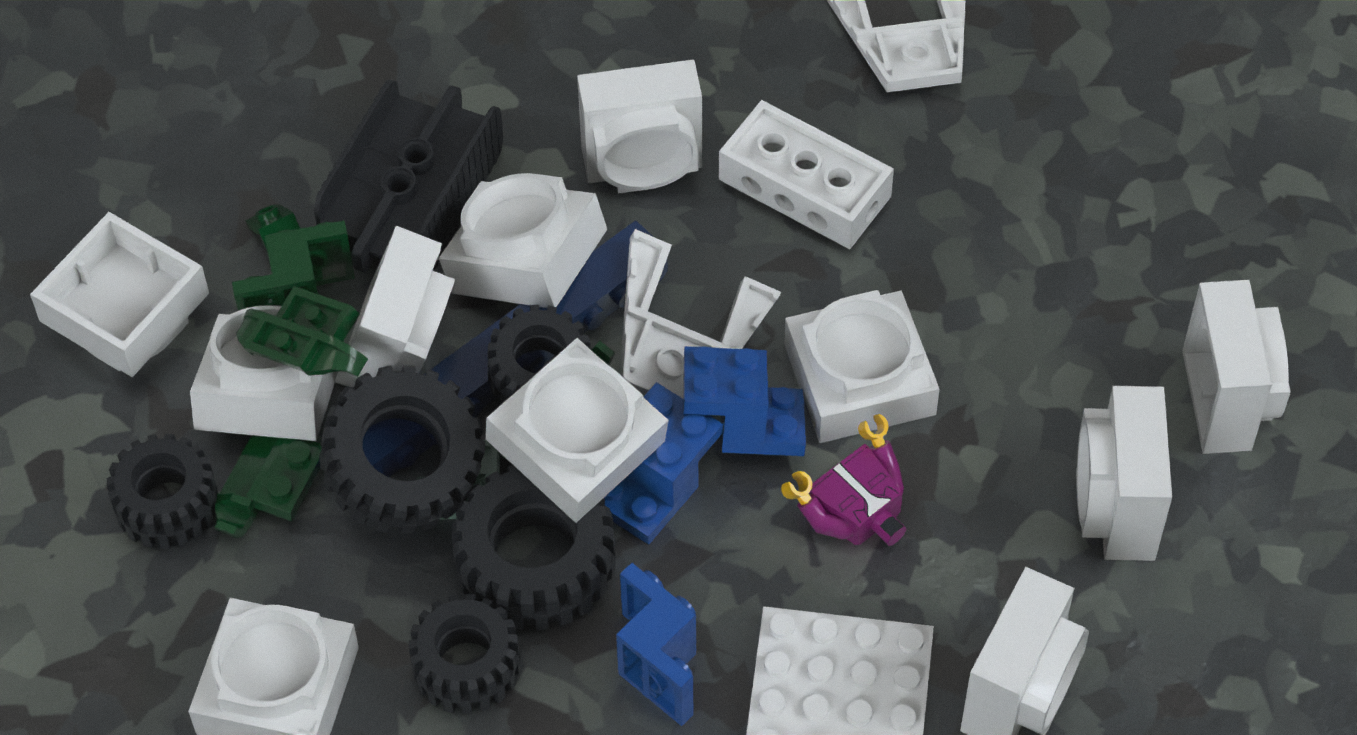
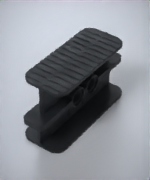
[314,79,503,273]

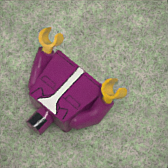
[781,414,906,546]

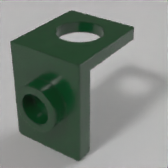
[245,204,300,253]

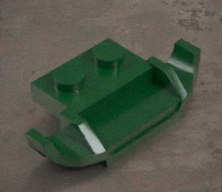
[236,286,368,377]
[215,435,321,538]

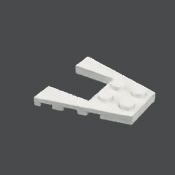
[827,0,965,92]
[620,229,781,398]

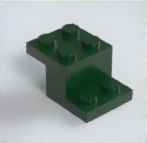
[232,220,355,311]

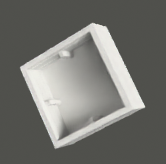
[577,59,702,194]
[439,173,607,308]
[30,212,209,377]
[334,226,455,388]
[1182,280,1291,454]
[784,290,940,443]
[190,306,338,441]
[486,338,669,523]
[1076,386,1172,561]
[960,567,1089,735]
[188,598,359,735]

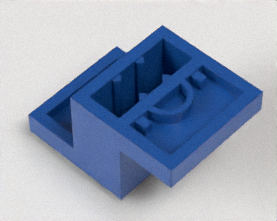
[683,346,806,456]
[604,382,723,545]
[616,563,696,726]

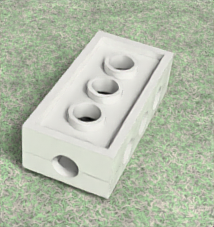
[719,100,894,249]

